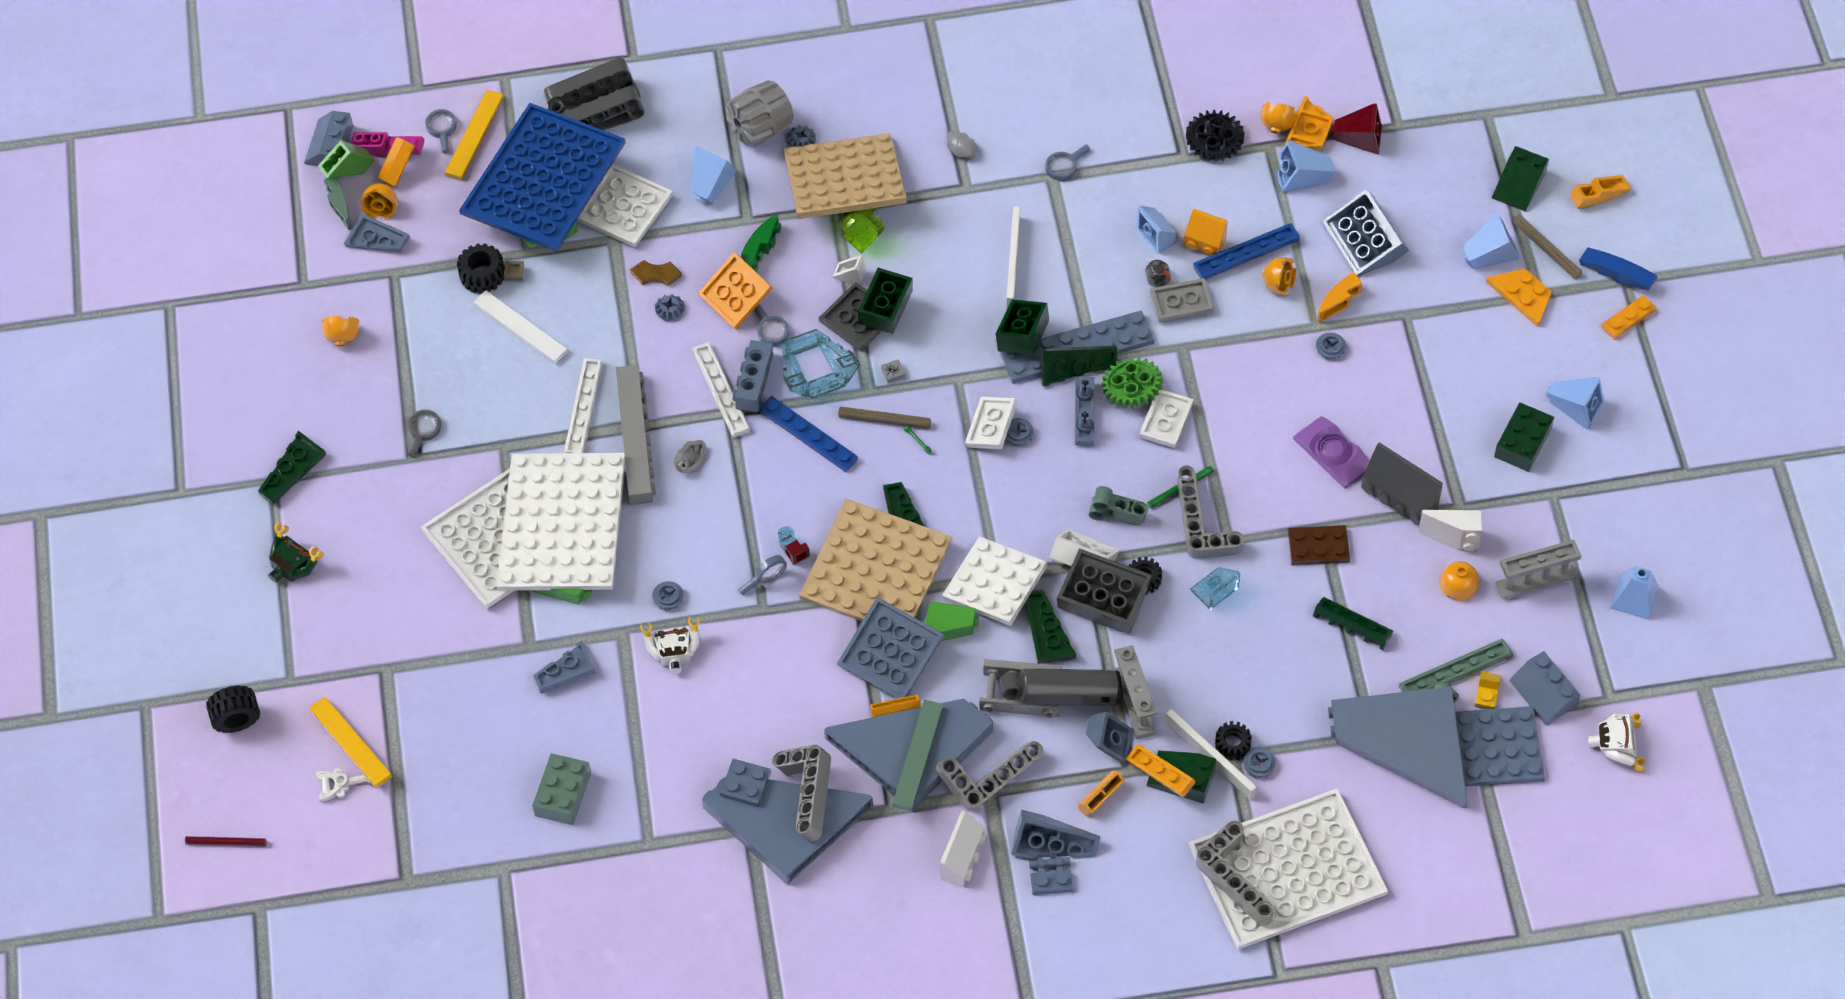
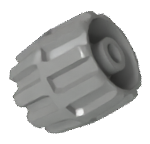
[725,80,794,146]

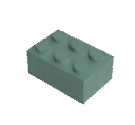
[532,753,591,825]

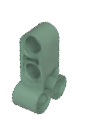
[1089,486,1148,525]

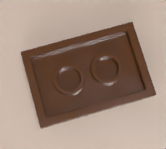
[1288,525,1350,565]

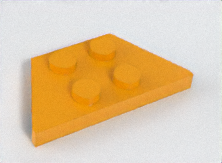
[1284,96,1334,151]
[1486,268,1552,327]

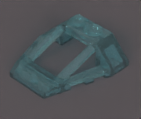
[782,329,860,399]

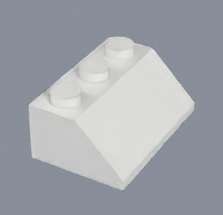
[1050,529,1120,566]
[940,811,987,887]

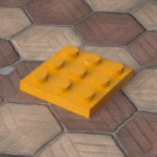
[698,252,773,329]

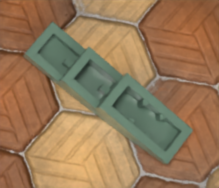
[324,175,351,230]

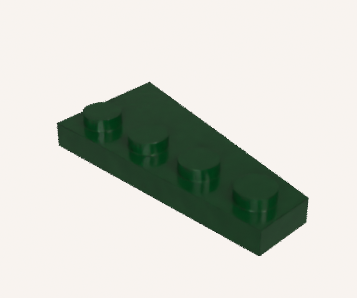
[1041,346,1117,387]
[258,430,326,505]
[883,482,926,527]
[1025,590,1076,664]

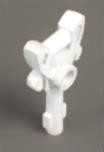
[315,768,371,803]

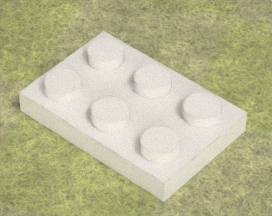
[1139,390,1194,448]
[965,397,1017,449]

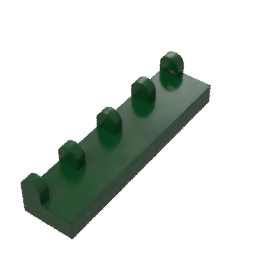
[1313,597,1393,650]

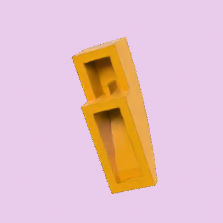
[1570,175,1631,209]
[1317,272,1362,323]

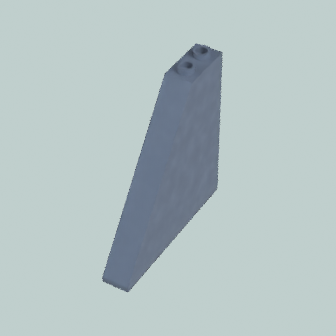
[1328,687,1467,808]
[824,698,993,811]
[702,777,873,885]

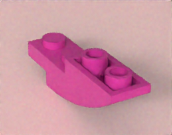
[351,132,425,158]

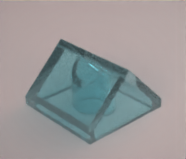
[1190,567,1240,610]

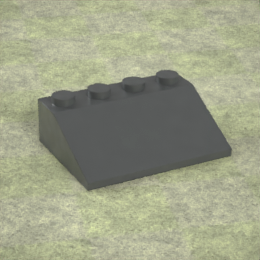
[1361,442,1443,525]
[1057,548,1152,634]

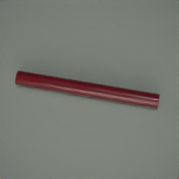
[185,836,267,846]

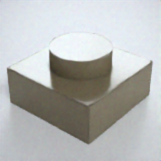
[504,261,525,281]

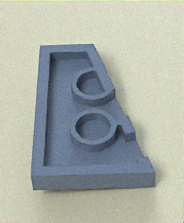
[344,214,410,252]
[533,640,596,694]

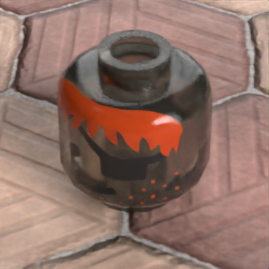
[1145,260,1171,287]

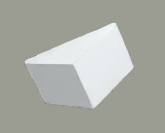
[832,254,865,285]

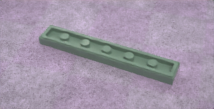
[1399,638,1513,692]
[892,700,944,811]

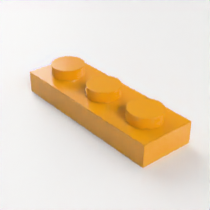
[1601,295,1656,340]

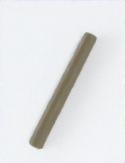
[1513,214,1582,279]
[838,406,931,429]

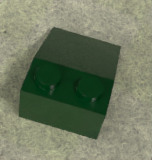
[1492,146,1549,212]
[1146,750,1217,804]

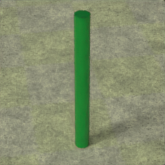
[1147,466,1214,509]

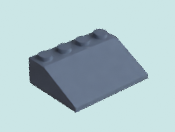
[1322,189,1409,277]

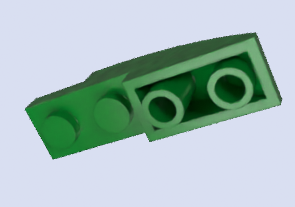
[741,214,781,272]

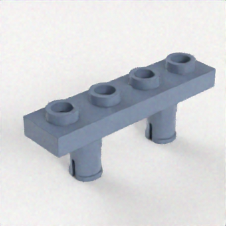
[1075,377,1094,445]

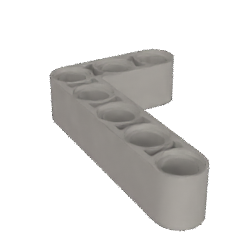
[1177,465,1244,558]
[936,741,1043,809]
[772,744,831,842]
[1196,820,1274,926]

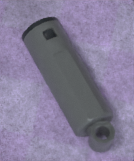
[1000,668,1122,706]

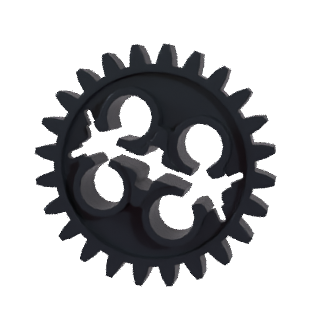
[1186,109,1245,162]

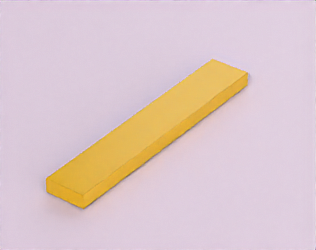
[445,90,504,180]
[309,697,392,788]

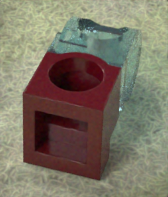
[778,527,810,565]

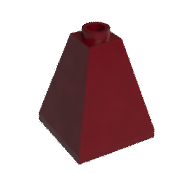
[1330,103,1382,154]

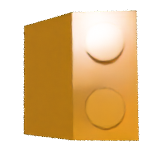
[1183,208,1228,256]

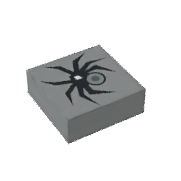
[881,359,905,383]

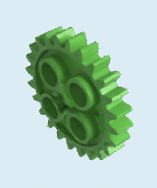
[1101,357,1163,409]

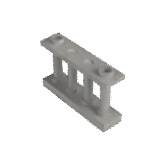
[1495,539,1582,599]
[1113,645,1157,740]
[979,659,1063,718]

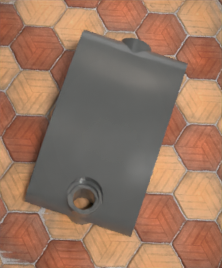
[544,58,645,130]

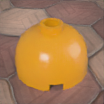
[1261,102,1298,134]
[360,183,398,220]
[1262,257,1297,295]
[322,316,359,347]
[1440,561,1479,601]

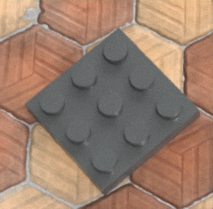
[819,282,881,351]

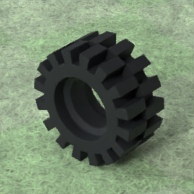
[1129,557,1162,595]
[1215,721,1252,760]

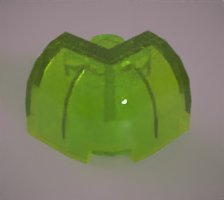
[839,208,885,254]

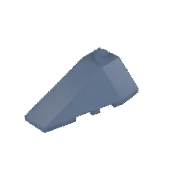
[1011,809,1101,860]

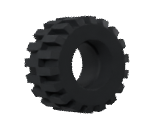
[457,243,505,294]
[206,685,260,733]

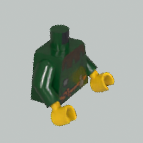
[268,522,324,583]

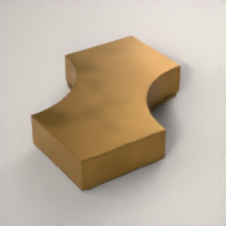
[630,260,682,286]

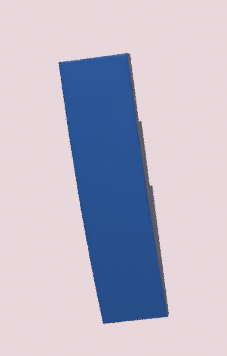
[1579,247,1658,290]

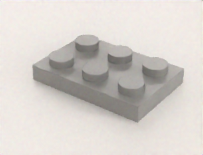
[1150,278,1214,323]

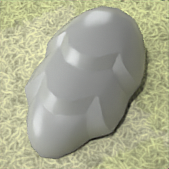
[947,131,977,160]
[674,440,706,473]

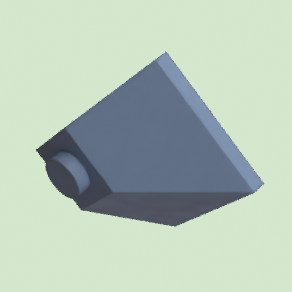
[1086,712,1133,765]

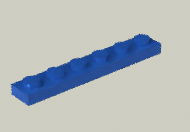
[1193,223,1300,279]
[759,396,858,472]

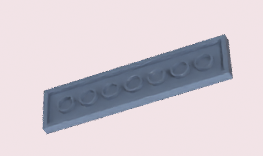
[1000,310,1154,384]

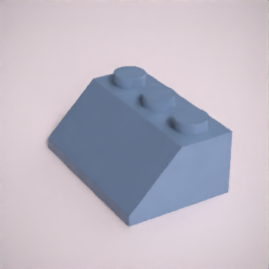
[304,111,353,166]
[1510,651,1580,725]

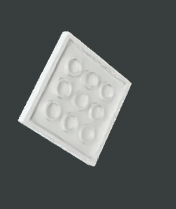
[577,164,673,248]
[942,536,1048,626]

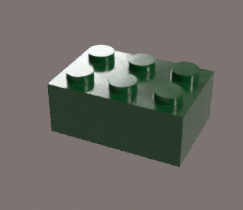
[858,267,913,334]
[995,299,1049,355]
[1494,402,1555,472]

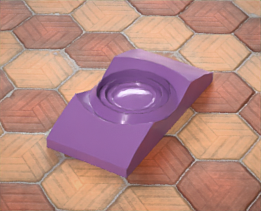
[1293,416,1370,489]

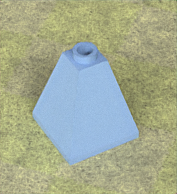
[1546,377,1604,429]
[1611,566,1659,620]

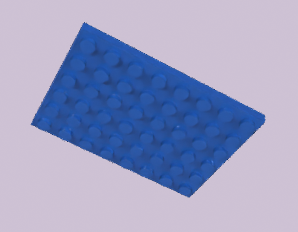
[459,102,626,252]

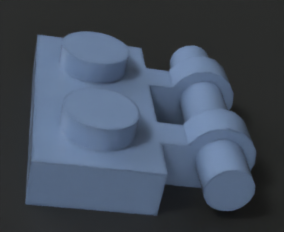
[1029,856,1073,895]

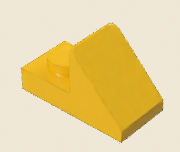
[1474,671,1501,709]

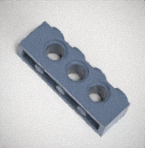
[732,340,774,412]

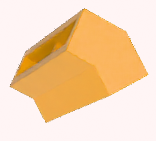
[377,137,416,186]
[869,694,921,718]
[1078,771,1125,817]

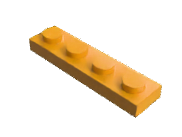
[1126,744,1196,798]

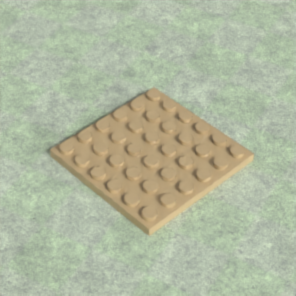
[784,133,907,219]
[799,499,952,621]

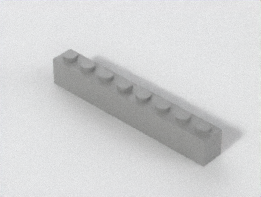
[616,365,656,505]

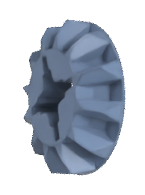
[787,125,816,147]
[655,294,685,320]
[1316,332,1346,360]
[1005,418,1034,446]
[652,581,684,611]
[1243,748,1276,778]

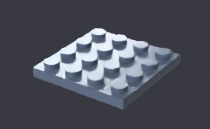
[837,597,944,699]
[1455,706,1545,787]

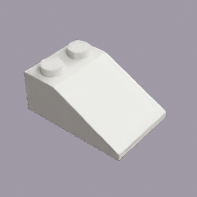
[1419,510,1482,551]

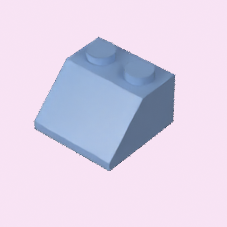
[1136,206,1177,253]

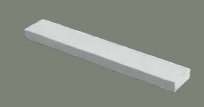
[1007,206,1021,308]
[473,290,568,364]
[692,342,750,439]
[564,358,603,453]
[1165,709,1256,800]

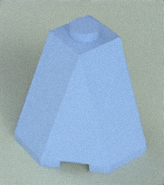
[1277,140,1336,192]
[692,146,737,204]
[1463,213,1520,269]

